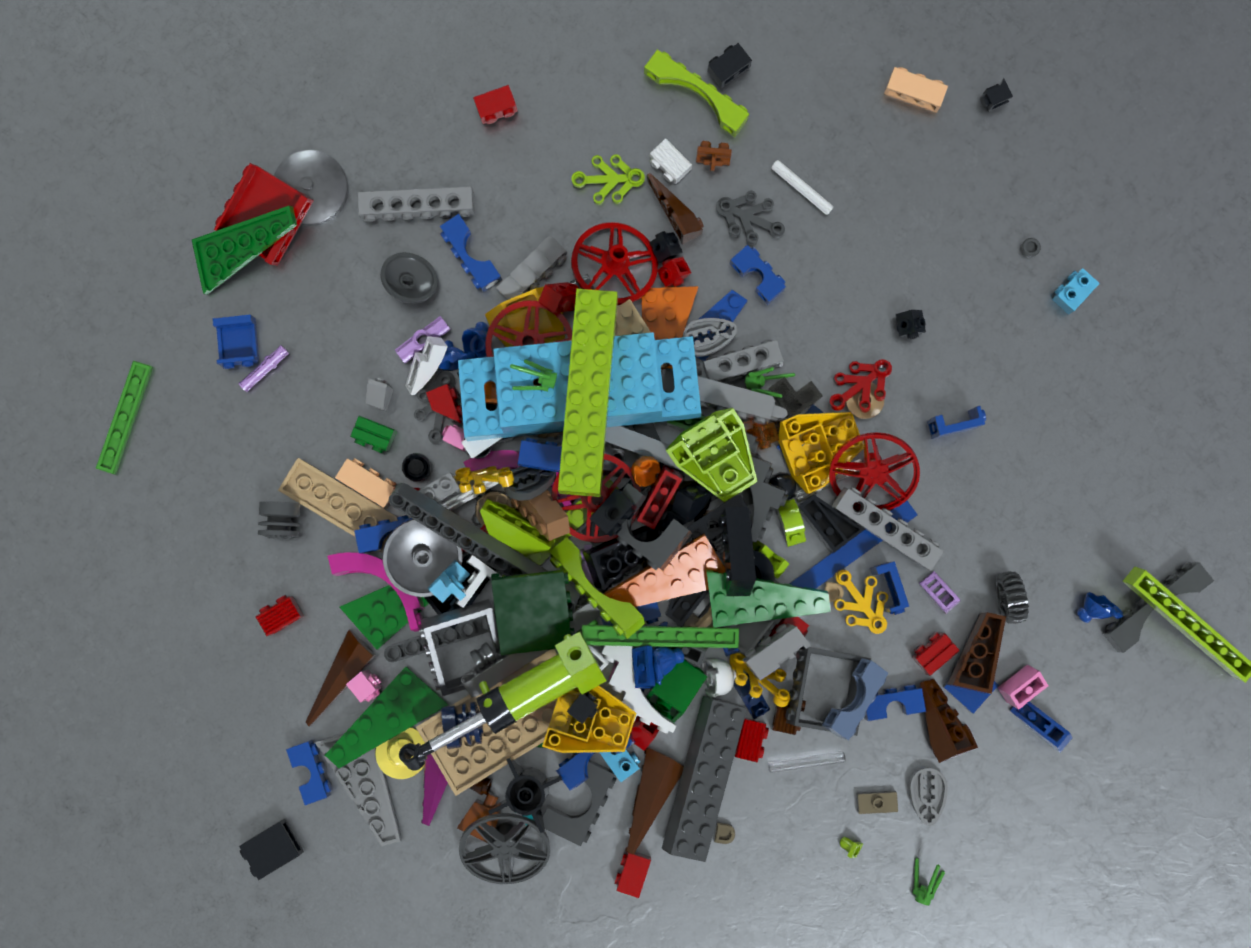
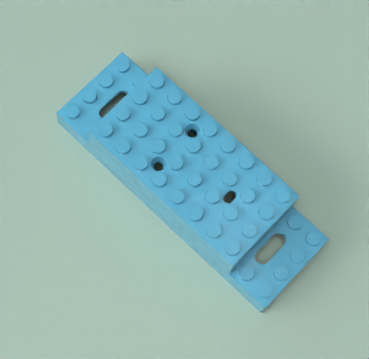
[458,332,701,441]

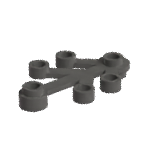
[716,190,785,245]
[414,371,463,445]

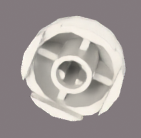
[701,658,736,698]

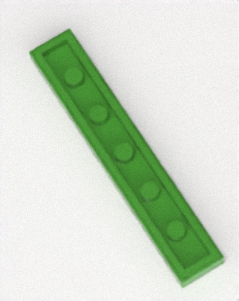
[96,360,153,475]

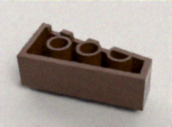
[947,612,1006,694]

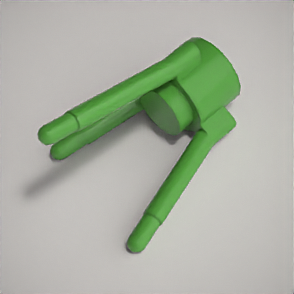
[510,359,557,392]
[745,367,795,398]
[912,858,945,906]

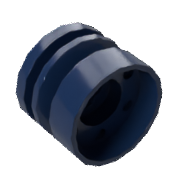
[441,702,483,749]

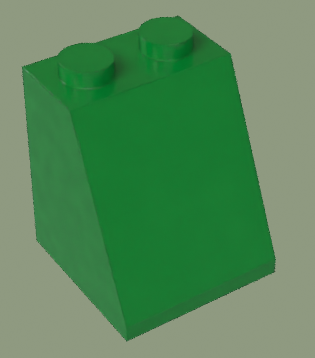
[645,659,708,723]

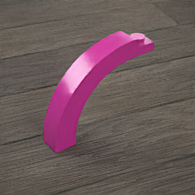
[463,450,575,511]
[327,552,425,632]

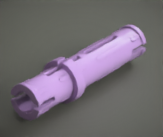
[238,345,289,392]

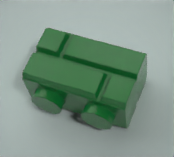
[350,416,397,453]

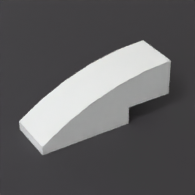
[405,336,448,395]

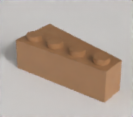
[511,489,570,541]

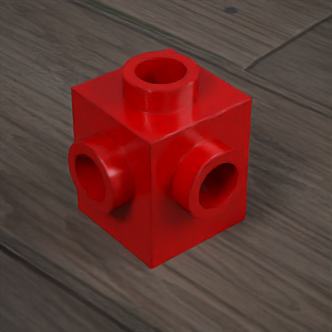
[657,257,692,287]

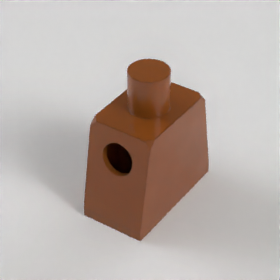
[457,793,501,843]

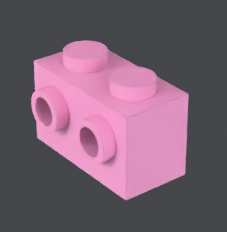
[998,665,1048,710]
[346,669,383,702]

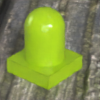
[840,837,863,858]

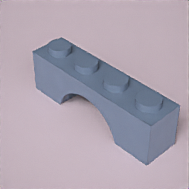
[822,658,888,741]

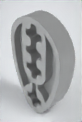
[683,318,737,357]
[909,767,948,826]

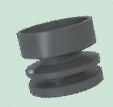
[258,502,301,539]

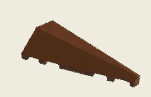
[306,629,376,727]
[625,748,684,855]

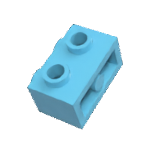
[1052,268,1100,315]
[599,749,640,782]

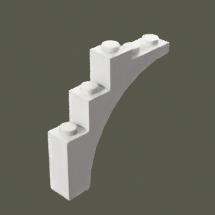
[602,646,676,734]

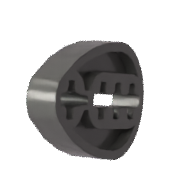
[504,467,556,501]

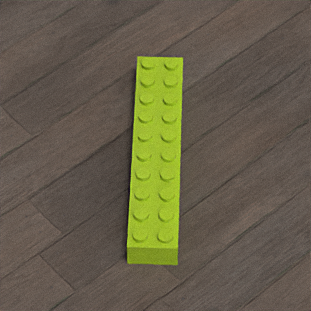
[558,289,618,497]

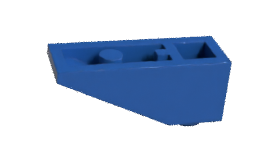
[1010,702,1072,753]

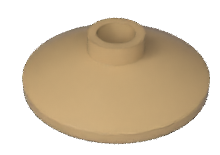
[846,382,884,419]

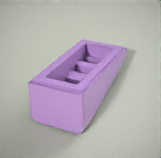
[919,571,960,614]

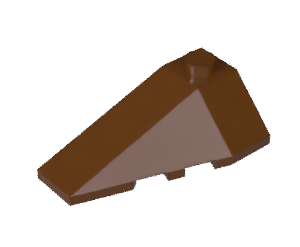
[647,173,704,245]
[920,679,978,763]

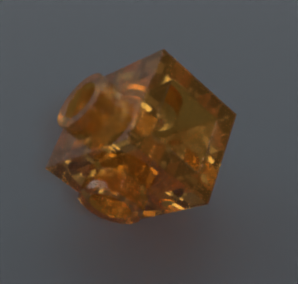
[746,422,779,450]

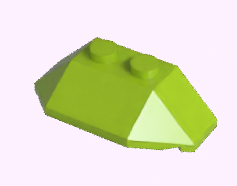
[480,499,555,554]

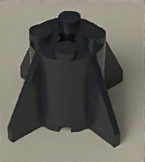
[488,757,563,833]

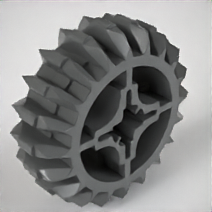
[995,571,1029,624]

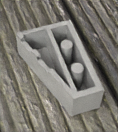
[743,623,811,681]

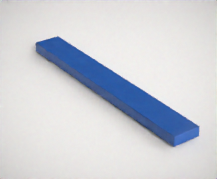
[789,501,918,589]

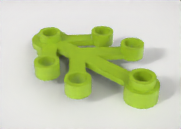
[571,154,645,205]

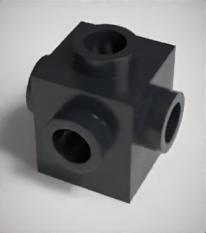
[649,231,683,263]
[896,309,926,340]

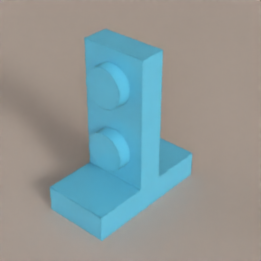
[428,560,470,603]

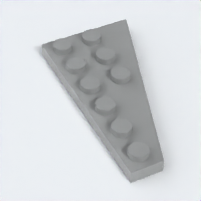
[315,734,402,847]

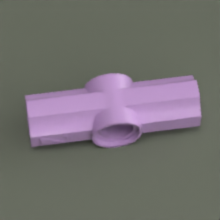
[395,316,451,363]

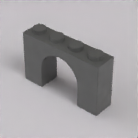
[611,483,692,571]
[542,753,617,846]

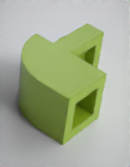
[777,499,806,547]
[753,541,789,579]

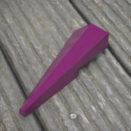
[421,754,448,826]

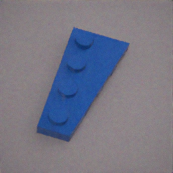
[689,290,748,362]

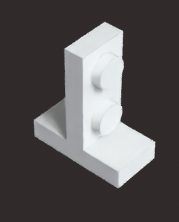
[455,555,502,608]

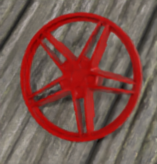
[571,222,658,305]
[486,300,573,357]
[829,432,920,513]
[551,454,641,543]

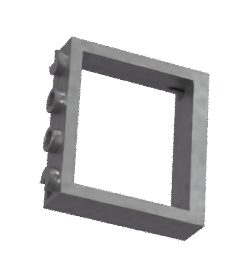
[419,599,500,697]

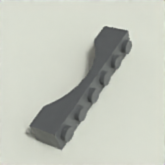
[1103,562,1214,653]

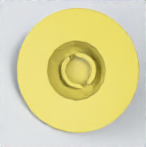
[375,728,425,779]

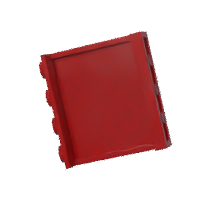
[214,163,314,266]

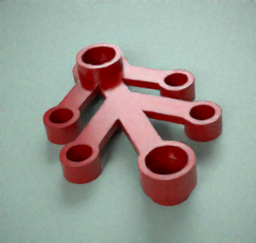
[830,359,892,413]

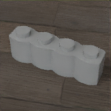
[496,235,567,300]

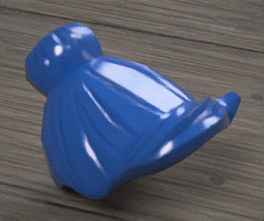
[462,322,489,358]
[439,340,478,371]
[1077,592,1123,623]
[653,647,684,685]

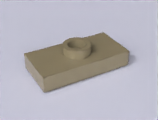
[857,791,898,814]

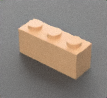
[884,67,948,113]
[335,458,396,509]

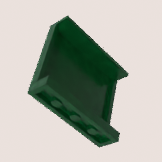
[491,566,575,655]

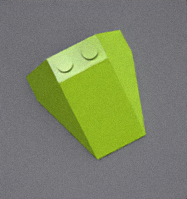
[666,407,758,502]

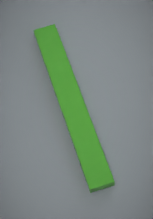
[582,625,739,648]

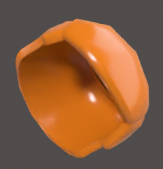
[631,456,660,487]

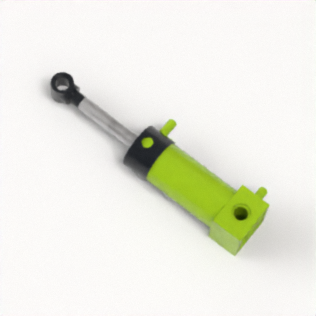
[399,632,607,771]

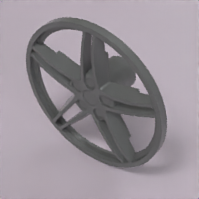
[459,813,550,884]

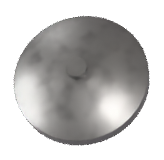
[274,150,348,226]
[383,519,462,597]

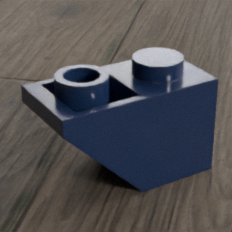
[733,673,770,720]

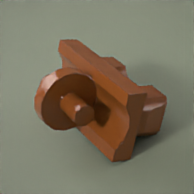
[696,141,732,171]

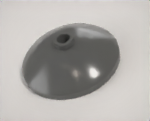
[380,252,437,303]

